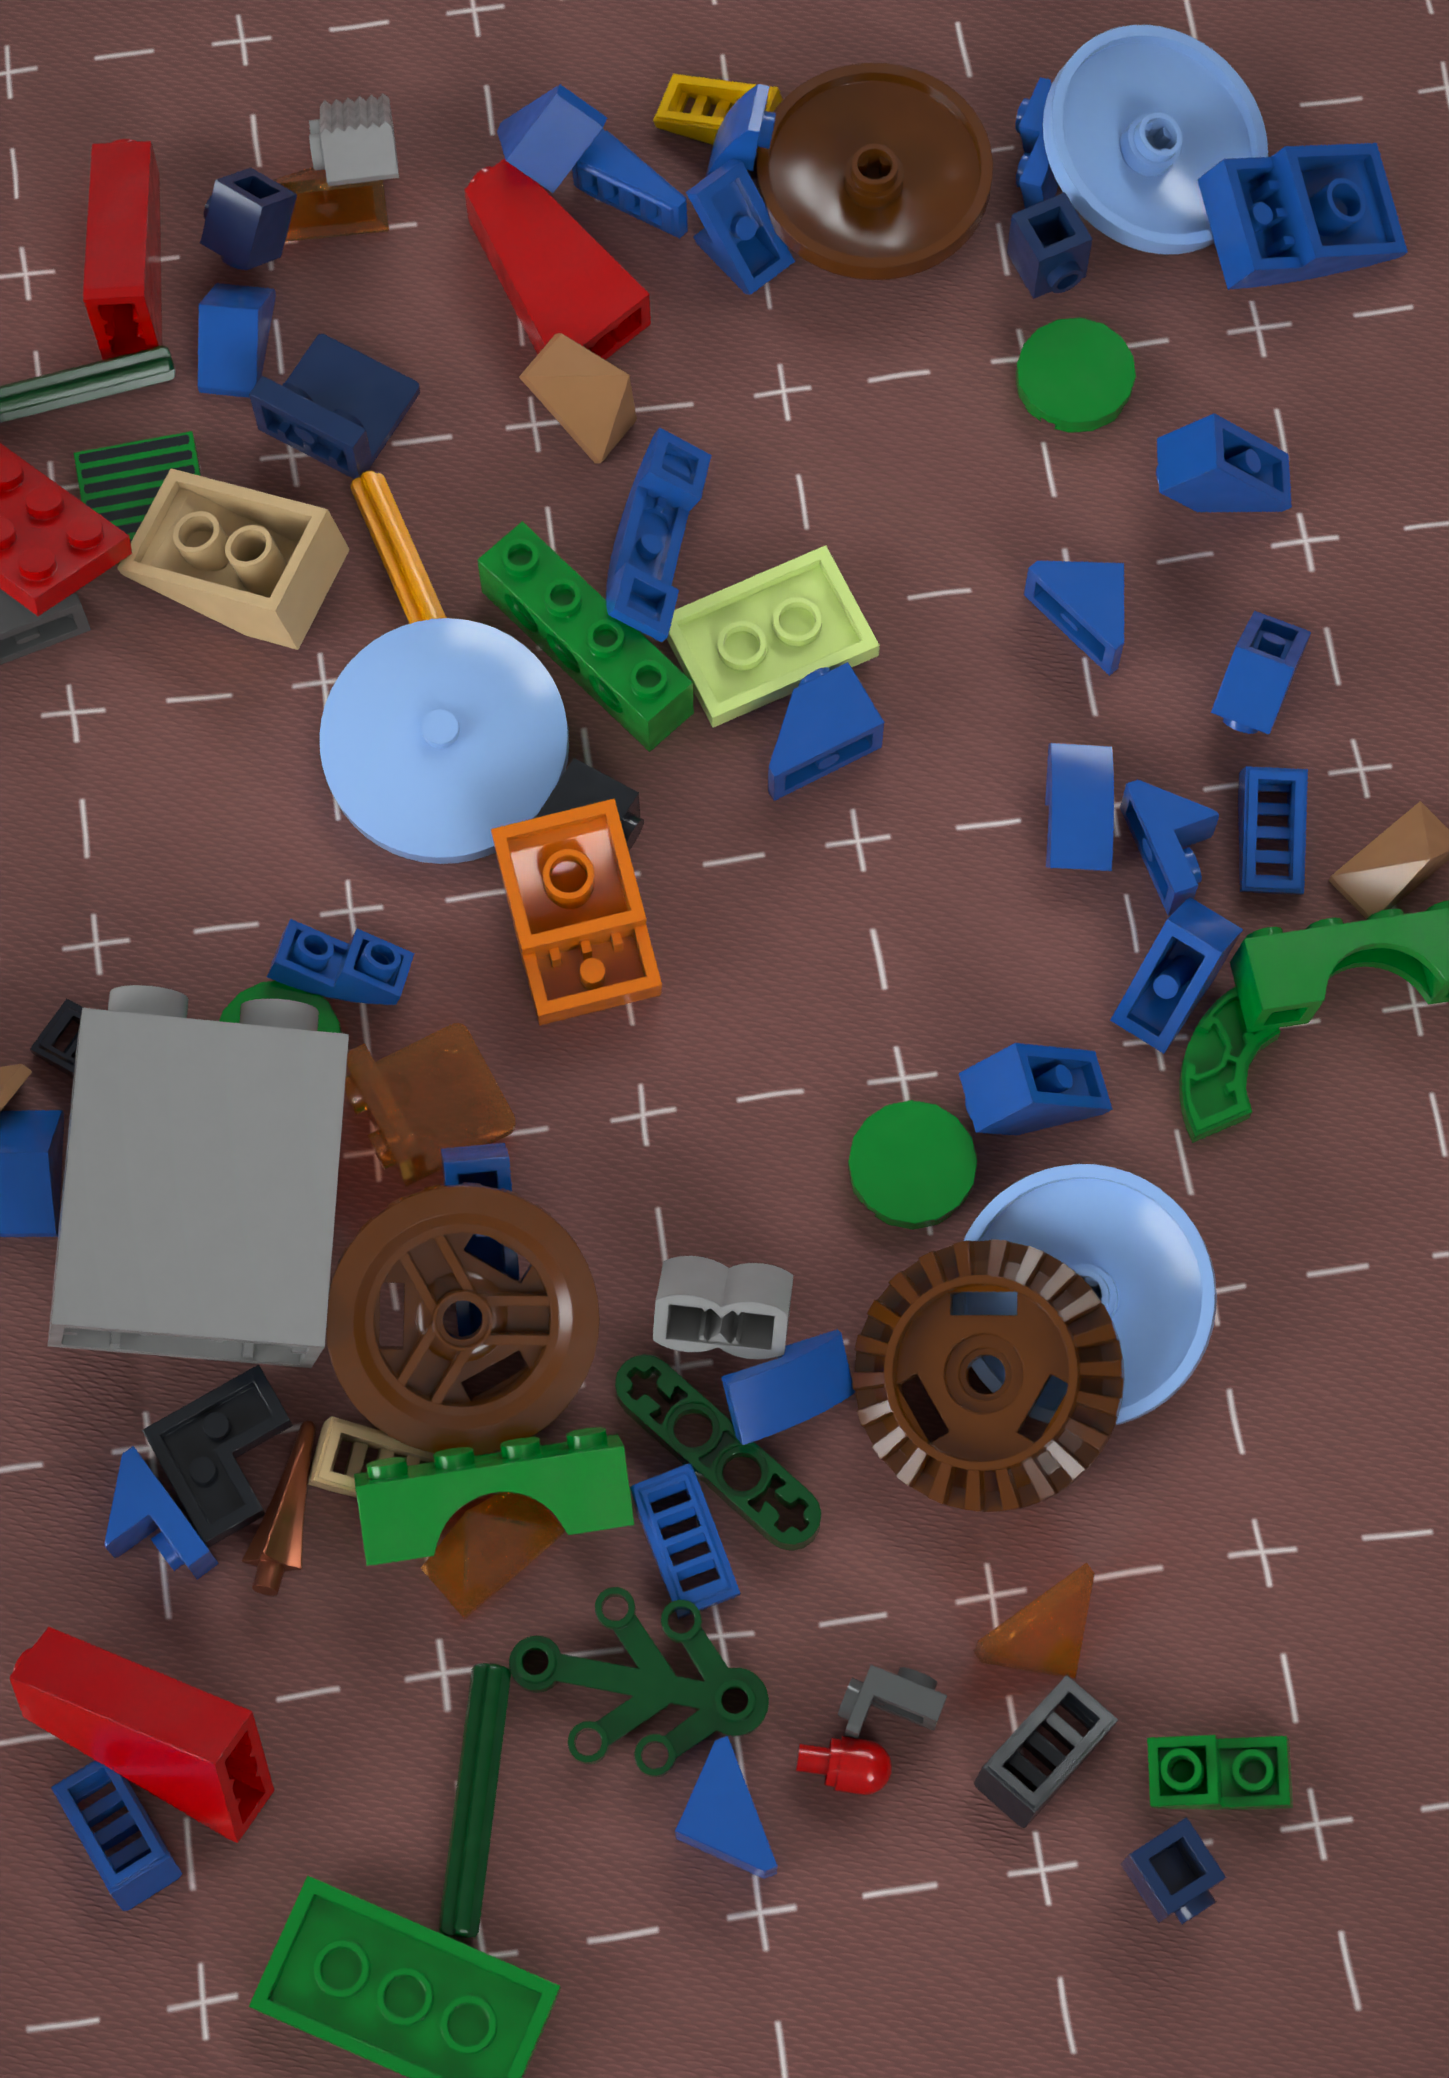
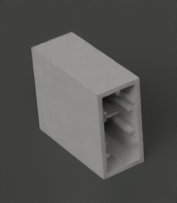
[47,985,349,1368]

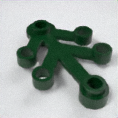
[509,1587,769,1777]

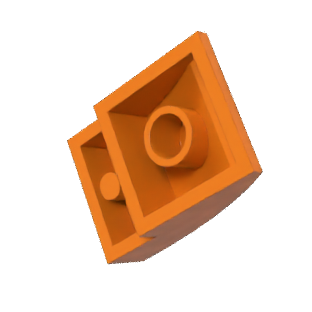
[491,798,662,1026]

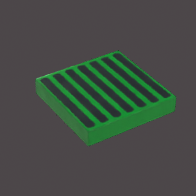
[74,431,201,565]

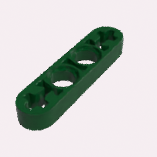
[615,1354,821,1551]

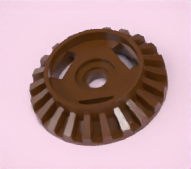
[326,1182,600,1455]
[852,1239,1125,1512]

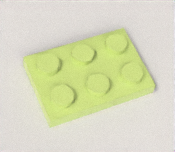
[667,545,880,728]

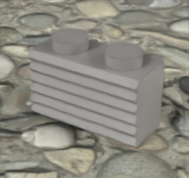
[309,93,399,186]

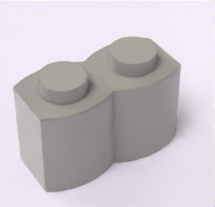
[653,1256,794,1359]

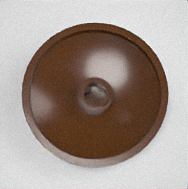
[757,63,993,280]

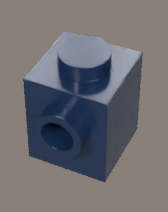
[200,168,297,271]
[1007,192,1093,299]
[1121,1817,1226,1924]

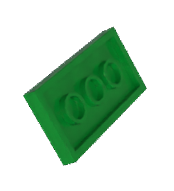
[248,1875,561,2078]

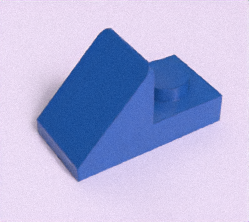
[686,159,795,295]
[1120,780,1219,916]
[105,1446,219,1579]

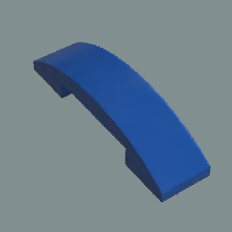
[606,428,711,642]

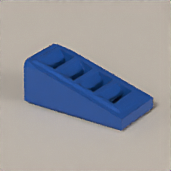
[572,129,688,239]
[1238,766,1308,895]
[630,1464,740,1619]
[51,1760,182,1911]

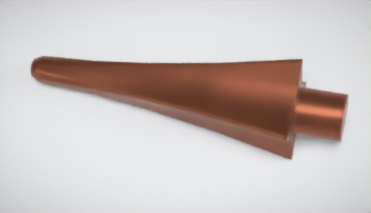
[241,1420,316,1596]

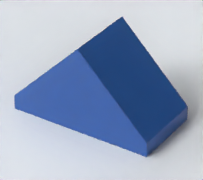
[497,84,607,193]
[198,283,276,398]
[1024,560,1124,676]
[0,1110,65,1237]
[675,1736,778,1879]

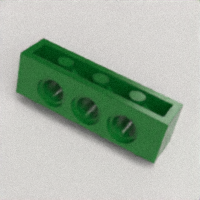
[477,521,694,752]

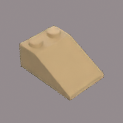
[118,469,350,650]

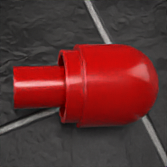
[795,1736,892,1795]

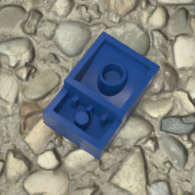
[1197,143,1408,290]

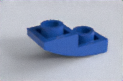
[1015,77,1059,209]
[706,84,776,177]
[1045,743,1114,871]
[267,919,415,1005]
[721,1329,855,1445]

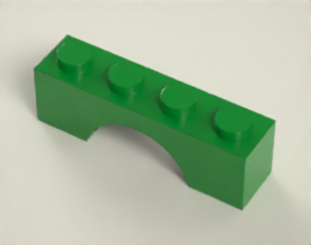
[1229,900,1449,1033]
[354,1427,634,1566]

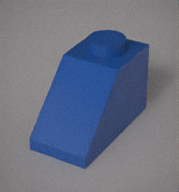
[1156,413,1292,512]
[1211,610,1311,735]
[768,662,884,801]
[1110,897,1243,1054]
[959,1043,1113,1136]

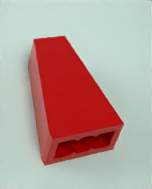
[83,139,162,360]
[464,158,651,360]
[9,1626,275,1843]

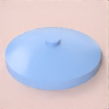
[1043,25,1268,255]
[320,618,569,864]
[953,1164,1217,1425]

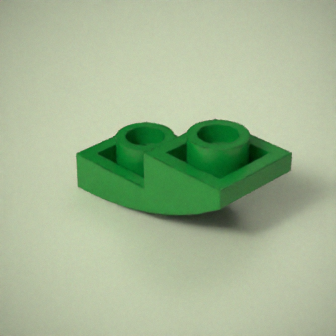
[1147,1735,1293,1809]

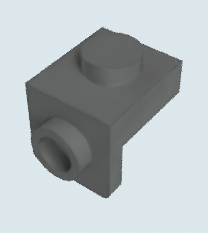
[837,1665,947,1739]

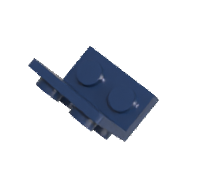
[249,334,420,479]

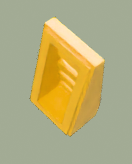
[653,74,783,157]

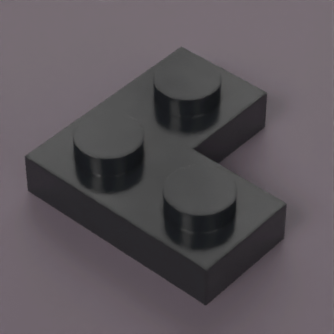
[142,1364,293,1548]

